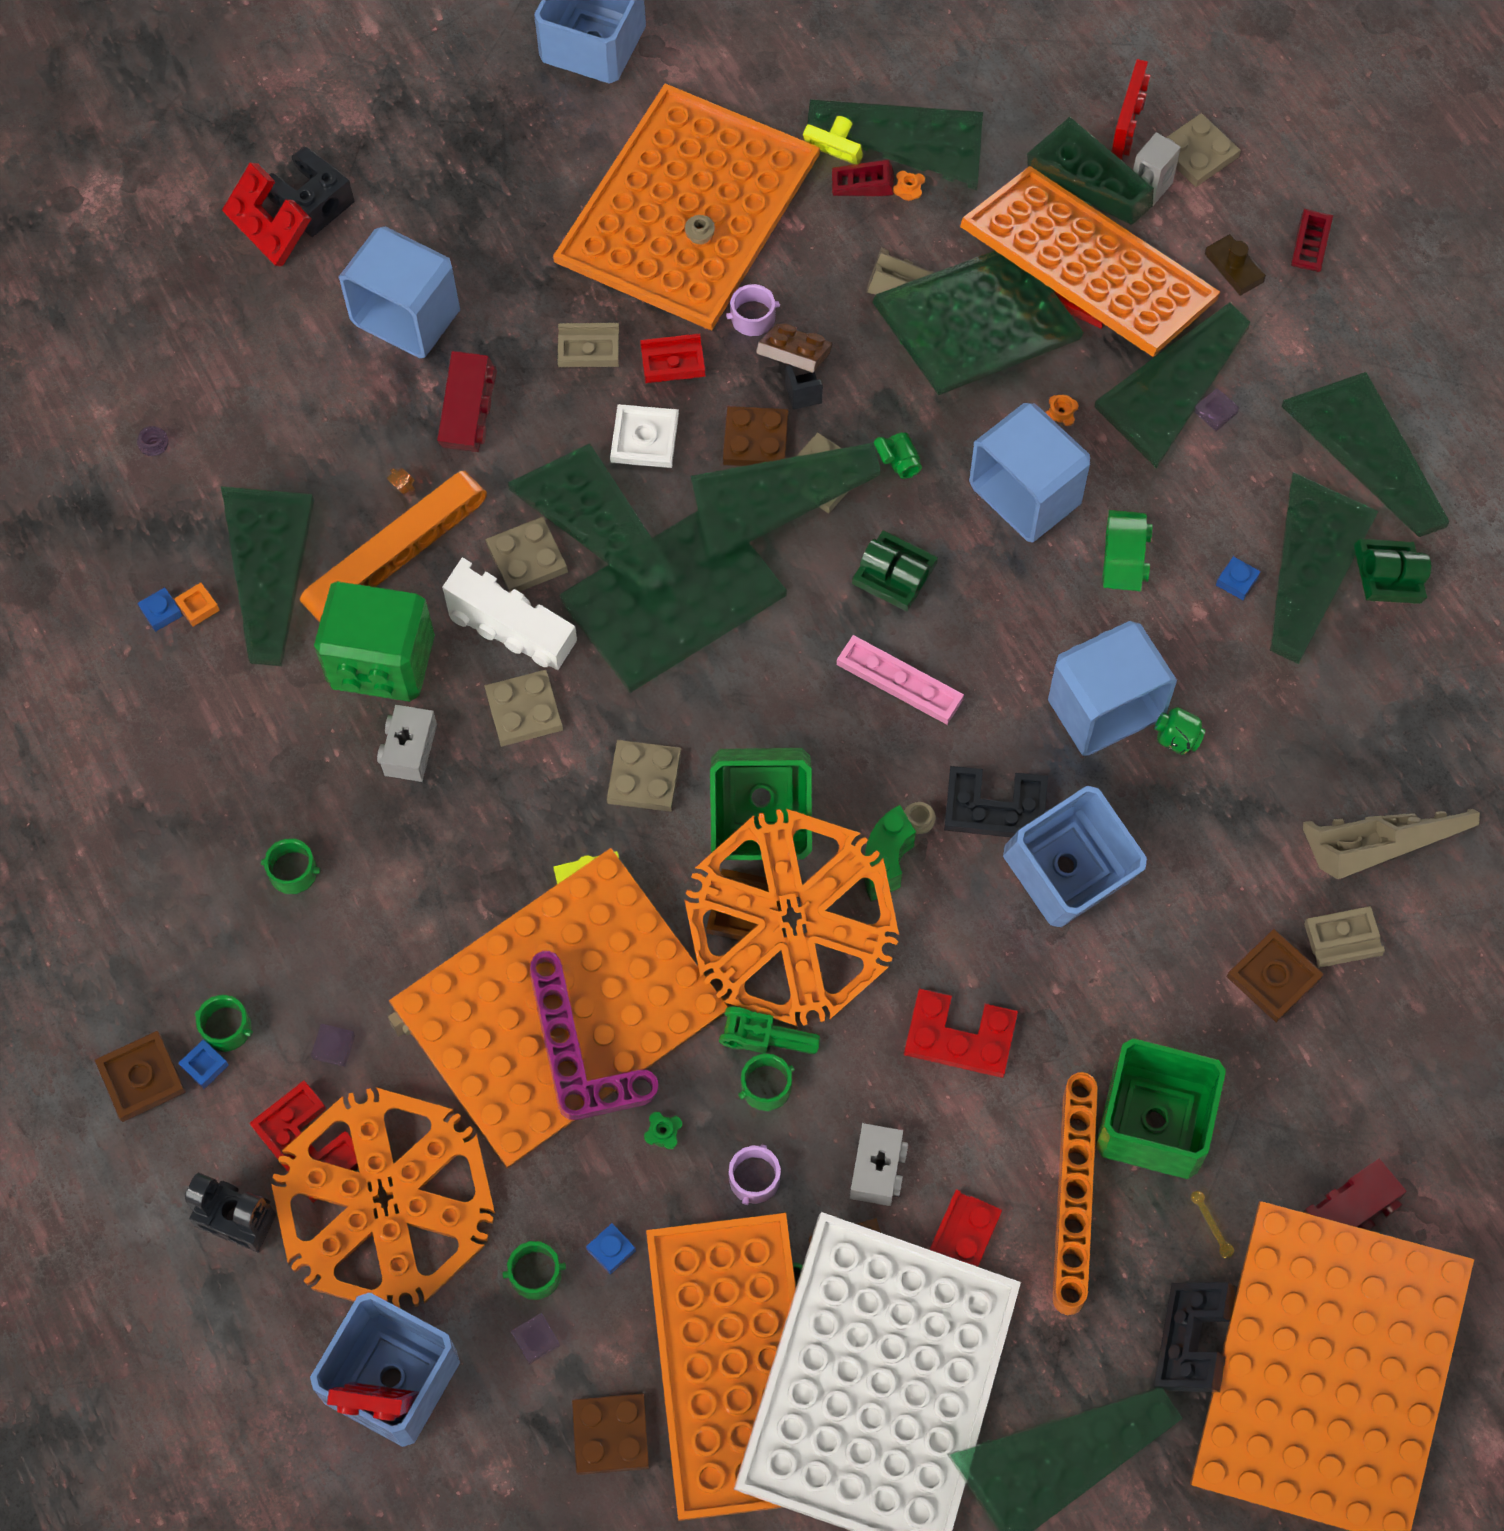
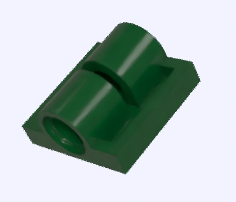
[852,530,938,611]
[1353,539,1431,604]

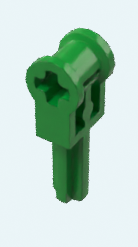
[719,1007,820,1054]

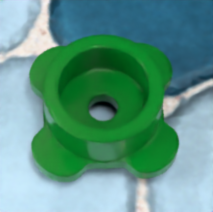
[644,1112,682,1149]

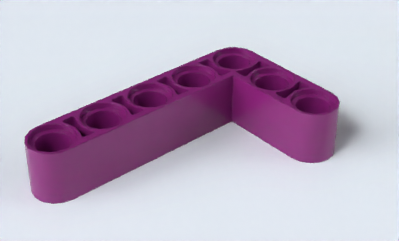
[530,951,658,1120]

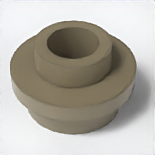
[685,215,715,244]

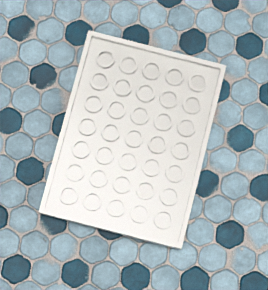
[734,1212,1021,1531]

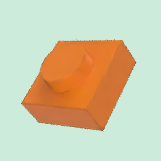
[174,582,220,627]

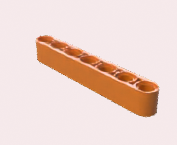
[300,471,487,622]
[1053,1072,1098,1315]

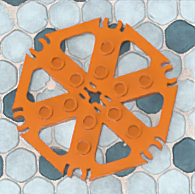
[684,809,899,1026]
[271,1088,495,1309]

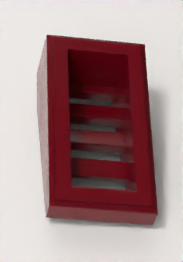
[832,159,894,196]
[1291,209,1333,272]

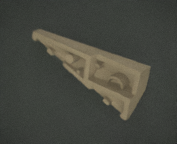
[867,247,1020,326]
[1303,809,1480,879]

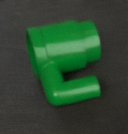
[874,433,922,479]

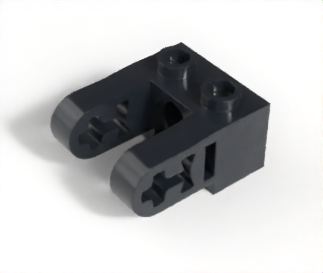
[267,146,355,237]
[185,1172,276,1253]

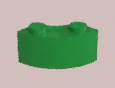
[1102,510,1153,591]
[864,805,916,902]

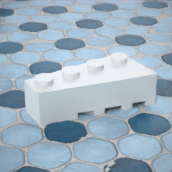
[442,557,577,670]

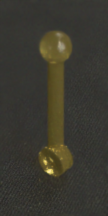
[1191,1191,1234,1258]

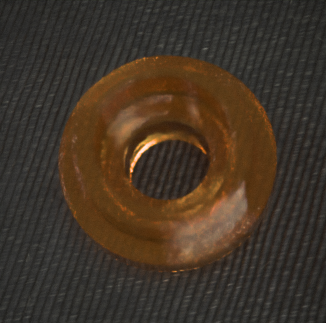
[386,467,415,496]

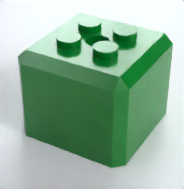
[314,581,435,702]
[710,748,812,860]
[1096,1038,1226,1179]

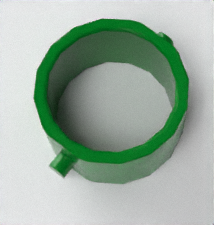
[261,838,321,894]
[195,995,253,1052]
[738,1053,795,1111]
[503,1241,566,1300]

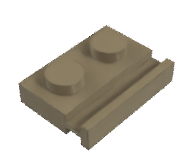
[557,323,619,367]
[1304,906,1385,968]

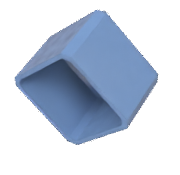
[534,0,646,83]
[339,226,460,358]
[969,403,1090,542]
[1048,621,1177,756]
[1003,786,1147,928]
[310,1293,460,1447]

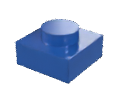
[1216,556,1261,600]
[137,587,183,632]
[178,1039,229,1089]
[586,1223,636,1275]

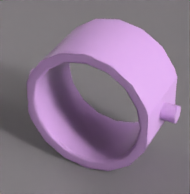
[726,284,780,336]
[729,1144,781,1205]

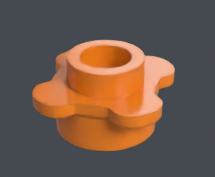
[893,171,925,201]
[1045,394,1079,426]

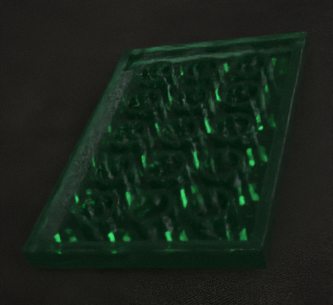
[872,251,1084,395]
[559,500,787,693]

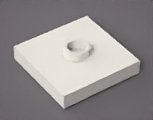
[610,404,679,468]

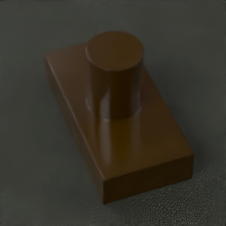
[1205,234,1266,296]

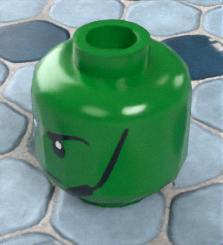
[1154,707,1205,755]

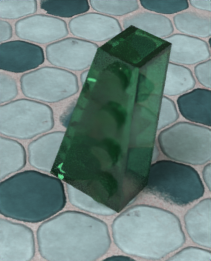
[1027,117,1154,225]

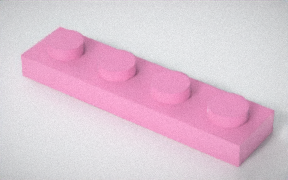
[837,635,964,725]

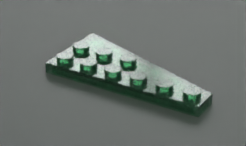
[807,99,983,190]
[1094,302,1250,468]
[1281,372,1450,537]
[508,443,676,593]
[691,443,880,563]
[1270,472,1379,664]
[221,486,314,666]
[947,1387,1183,1531]

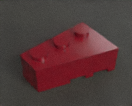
[437,351,497,452]
[1303,1158,1407,1231]

